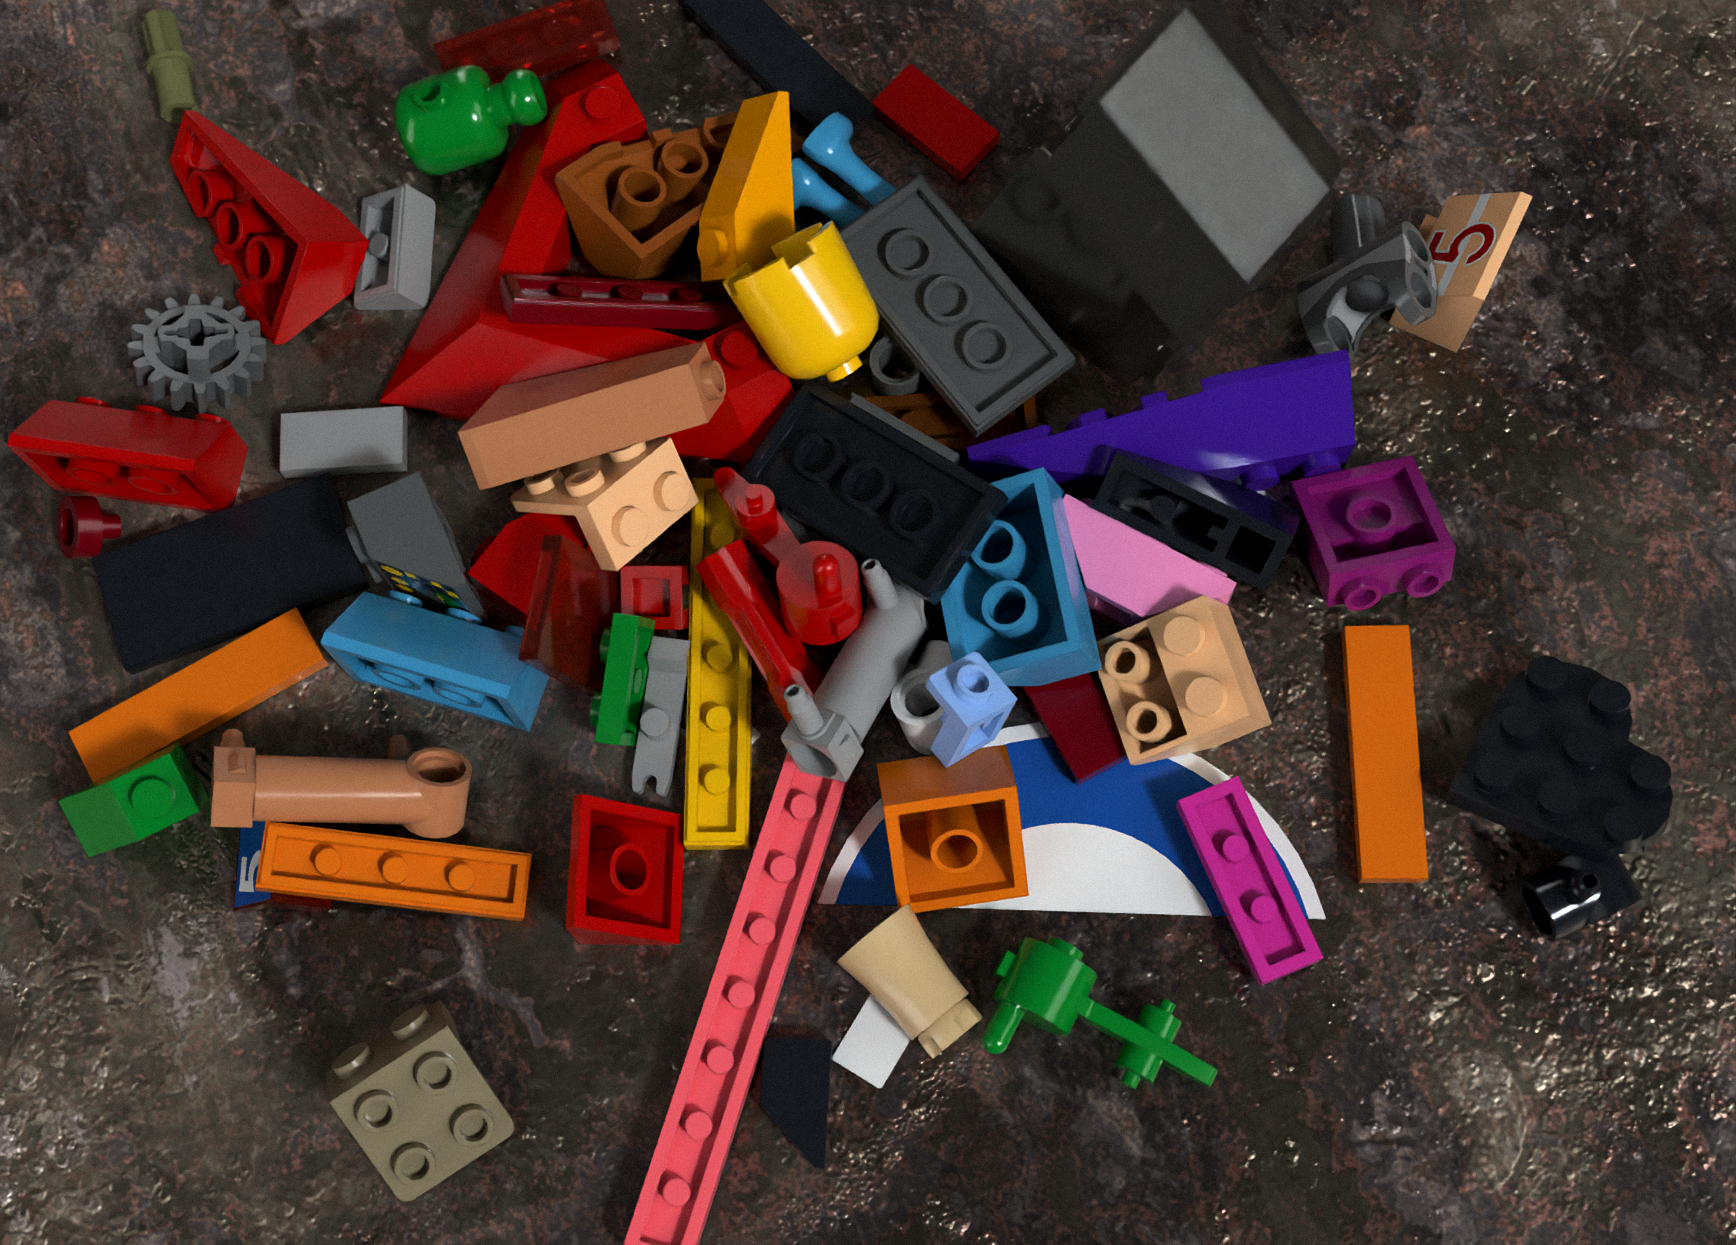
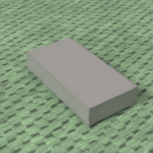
[279,406,408,479]

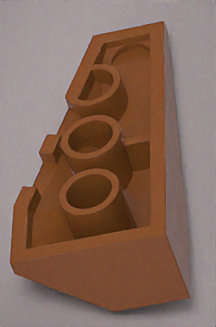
[554,111,805,280]

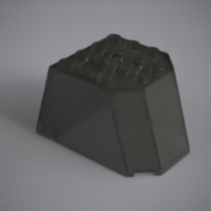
[969,0,1345,388]

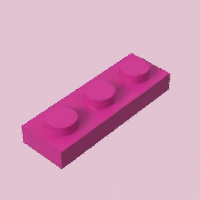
[1176,776,1324,987]

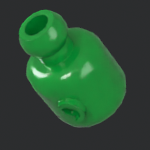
[393,65,548,176]

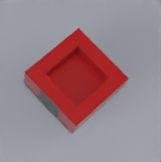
[620,564,689,630]

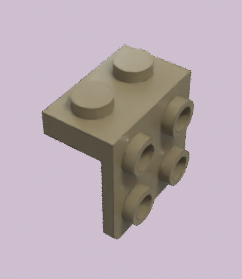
[326,999,514,1201]

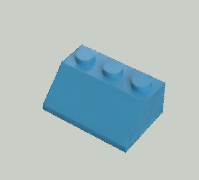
[940,467,1102,686]
[320,590,554,732]

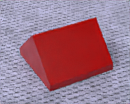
[565,794,684,945]

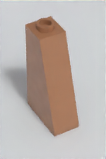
[458,341,726,490]

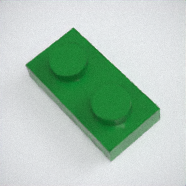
[590,613,656,746]

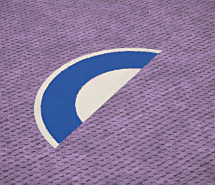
[818,722,1326,919]

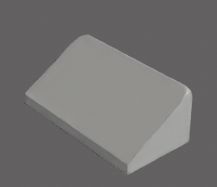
[353,184,436,310]

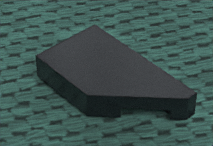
[760,1037,833,1169]

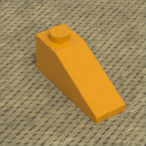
[697,91,795,282]

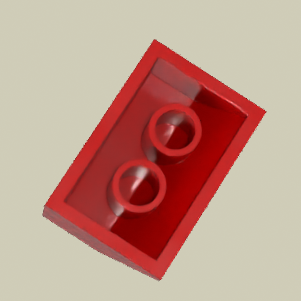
[7,397,248,513]

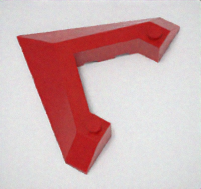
[379,58,795,468]

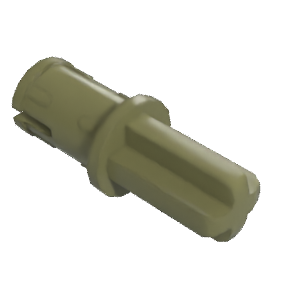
[142,8,200,124]

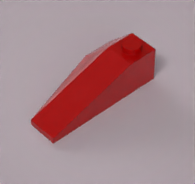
[169,110,370,345]

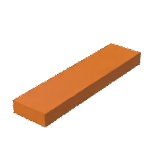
[68,607,329,783]
[1341,625,1429,883]
[255,821,532,922]

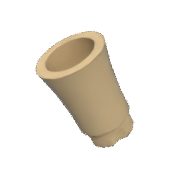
[836,903,983,1059]

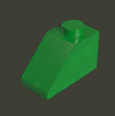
[58,742,209,858]

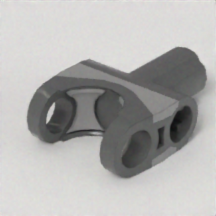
[1297,194,1437,363]

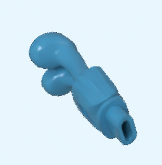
[792,112,898,228]

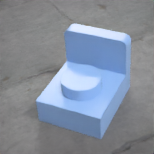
[926,652,1017,768]

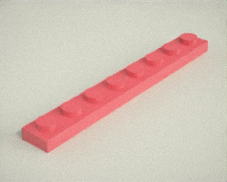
[623,751,850,1245]

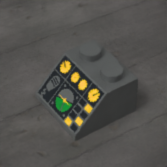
[346,471,491,626]

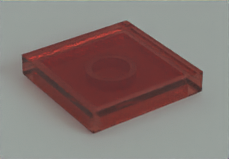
[519,535,621,699]

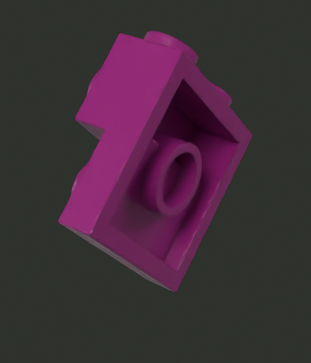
[1290,455,1456,611]

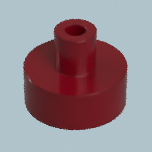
[57,496,121,559]

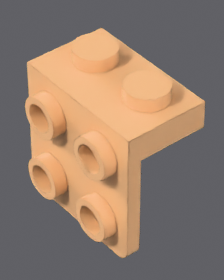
[510,437,700,571]

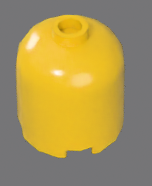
[722,221,879,382]

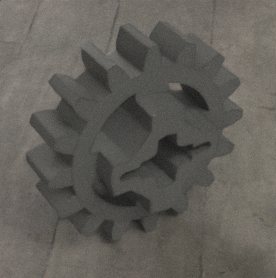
[127,294,267,413]

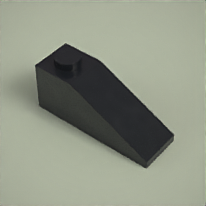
[1091,449,1302,591]

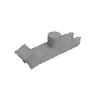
[632,636,690,797]

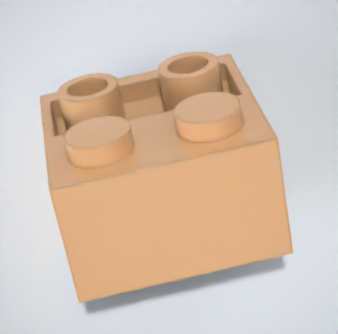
[1096,594,1272,766]

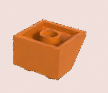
[876,744,1029,913]

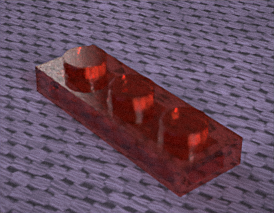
[433,0,621,84]

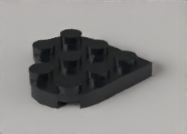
[1447,656,1673,862]

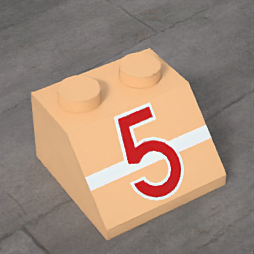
[1389,191,1533,353]

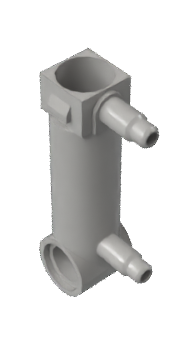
[780,559,945,782]

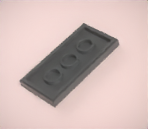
[839,173,1076,438]

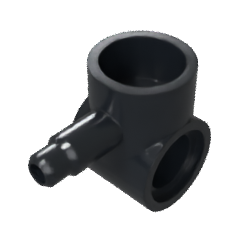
[1519,854,1644,941]

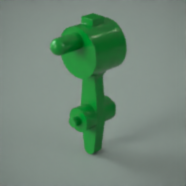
[982,936,1218,1090]

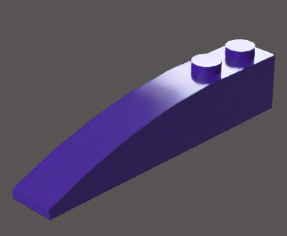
[965,349,1355,497]

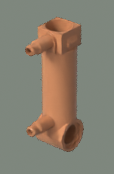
[210,729,472,839]

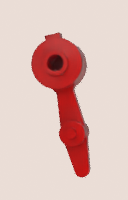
[713,467,863,645]

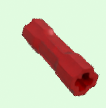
[695,539,825,724]

